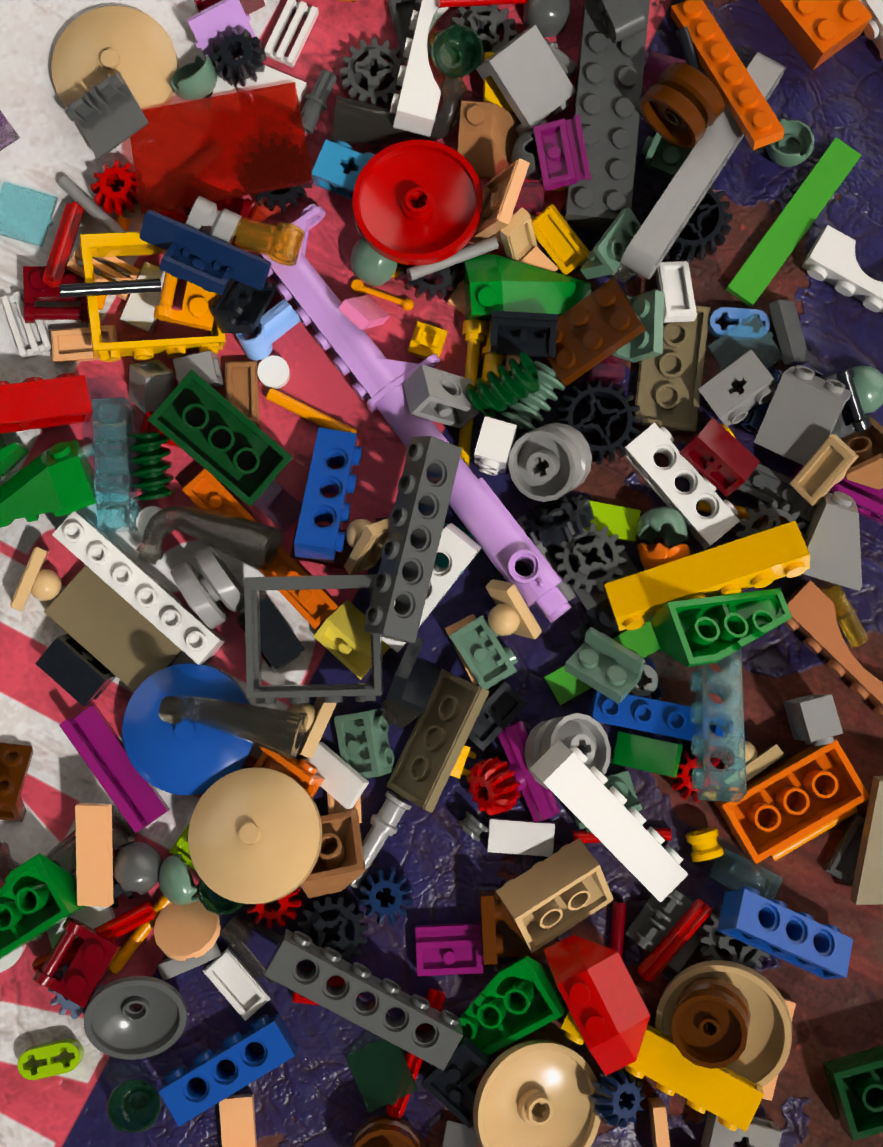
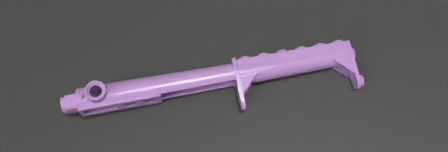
[256,204,572,623]

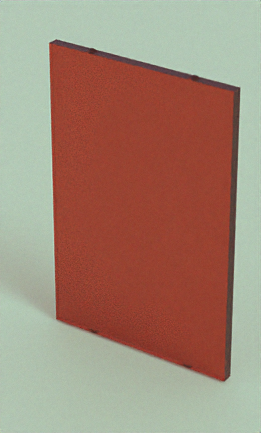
[130,82,313,214]

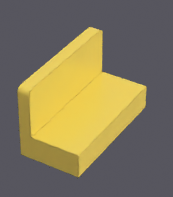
[313,601,391,680]

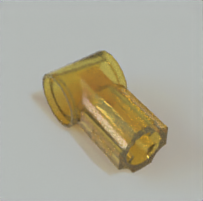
[235,218,305,266]

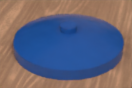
[122,663,255,795]

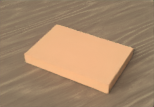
[469,158,530,244]

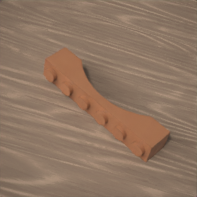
[783,580,883,720]

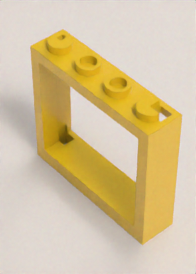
[80,232,226,362]

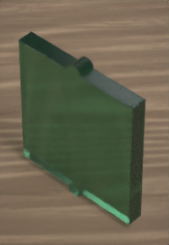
[346,1039,418,1113]

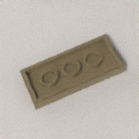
[632,305,710,434]
[44,565,183,692]
[386,669,490,813]
[850,776,883,905]

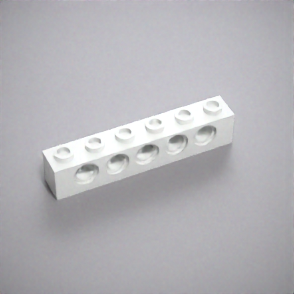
[52,511,226,665]

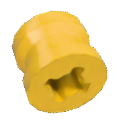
[685,827,724,862]

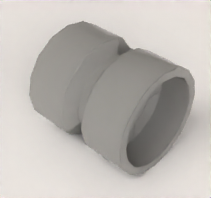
[185,196,242,244]

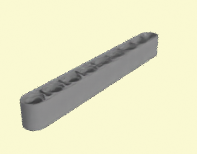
[620,52,786,279]

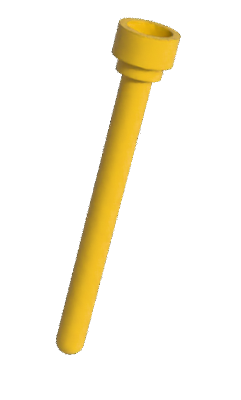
[458,319,489,467]

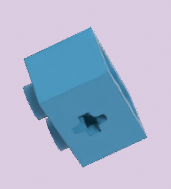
[311,139,375,201]

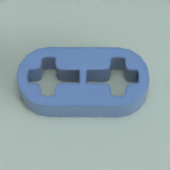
[708,307,770,341]

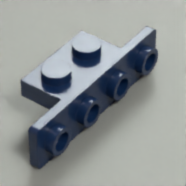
[139,210,272,296]

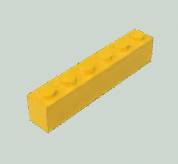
[604,521,810,631]
[561,1011,764,1132]

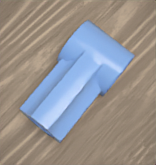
[236,299,301,361]

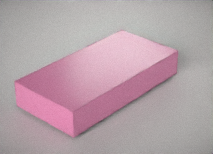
[338,295,390,330]

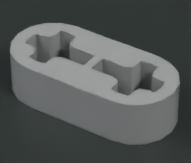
[157,942,221,980]

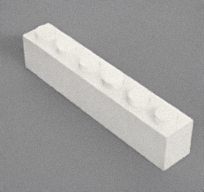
[530,740,688,903]

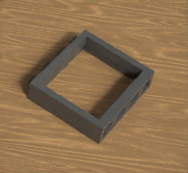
[244,574,383,704]

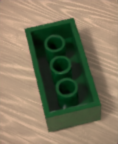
[148,369,293,507]
[822,1045,883,1141]

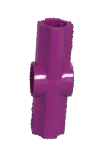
[497,721,560,823]

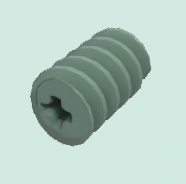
[499,361,565,432]

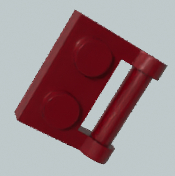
[23,266,89,323]
[33,917,121,1008]

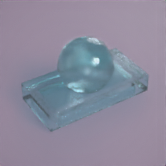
[709,847,784,899]

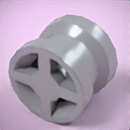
[629,664,658,697]

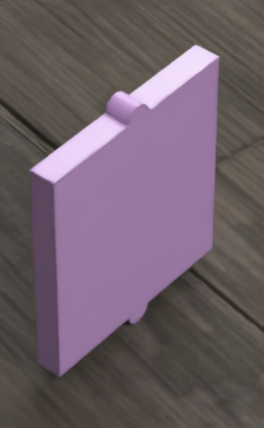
[186,0,256,59]

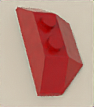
[543,934,650,1076]

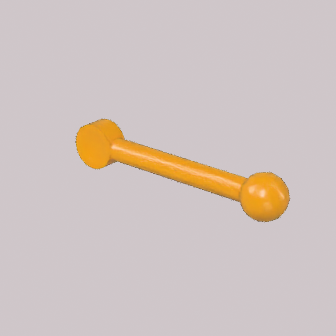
[351,279,414,311]

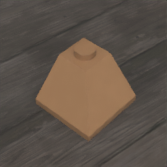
[457,100,521,179]
[841,415,883,490]
[300,809,366,898]

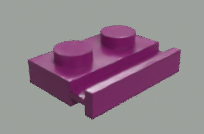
[533,114,592,191]
[415,922,483,976]

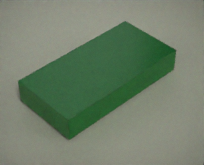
[612,731,683,778]

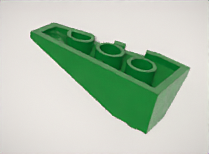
[463,254,591,320]
[0,439,97,528]
[650,588,792,667]
[0,853,86,960]
[459,956,567,1056]

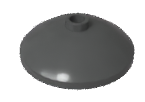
[84,976,187,1060]

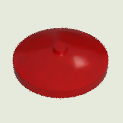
[353,140,483,266]

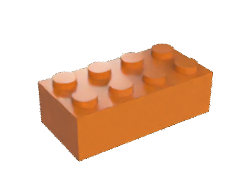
[757,0,873,70]
[714,739,870,864]

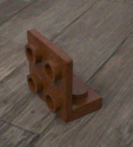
[0,742,34,822]
[479,890,548,965]

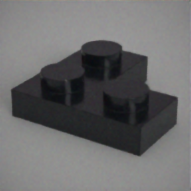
[420,1036,490,1129]

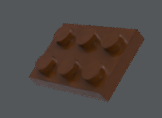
[547,278,647,386]

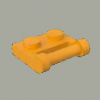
[153,272,218,331]

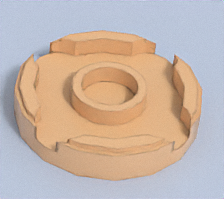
[154,897,221,961]

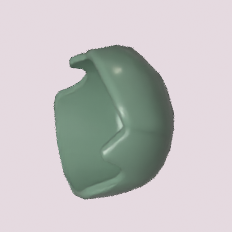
[170,54,217,101]
[765,119,814,167]
[350,237,397,286]
[844,365,883,414]
[636,507,688,546]
[158,854,201,905]

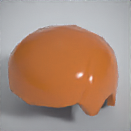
[637,543,690,570]

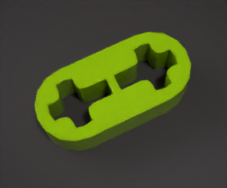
[18,1038,84,1080]

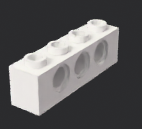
[624,423,740,549]
[382,523,482,653]

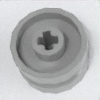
[508,422,592,502]
[170,545,245,630]
[525,713,611,789]

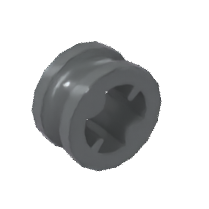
[456,810,489,842]

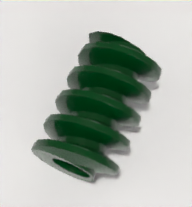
[466,352,540,418]
[127,431,174,500]

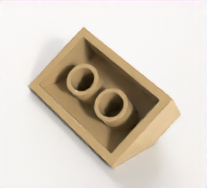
[496,838,614,953]

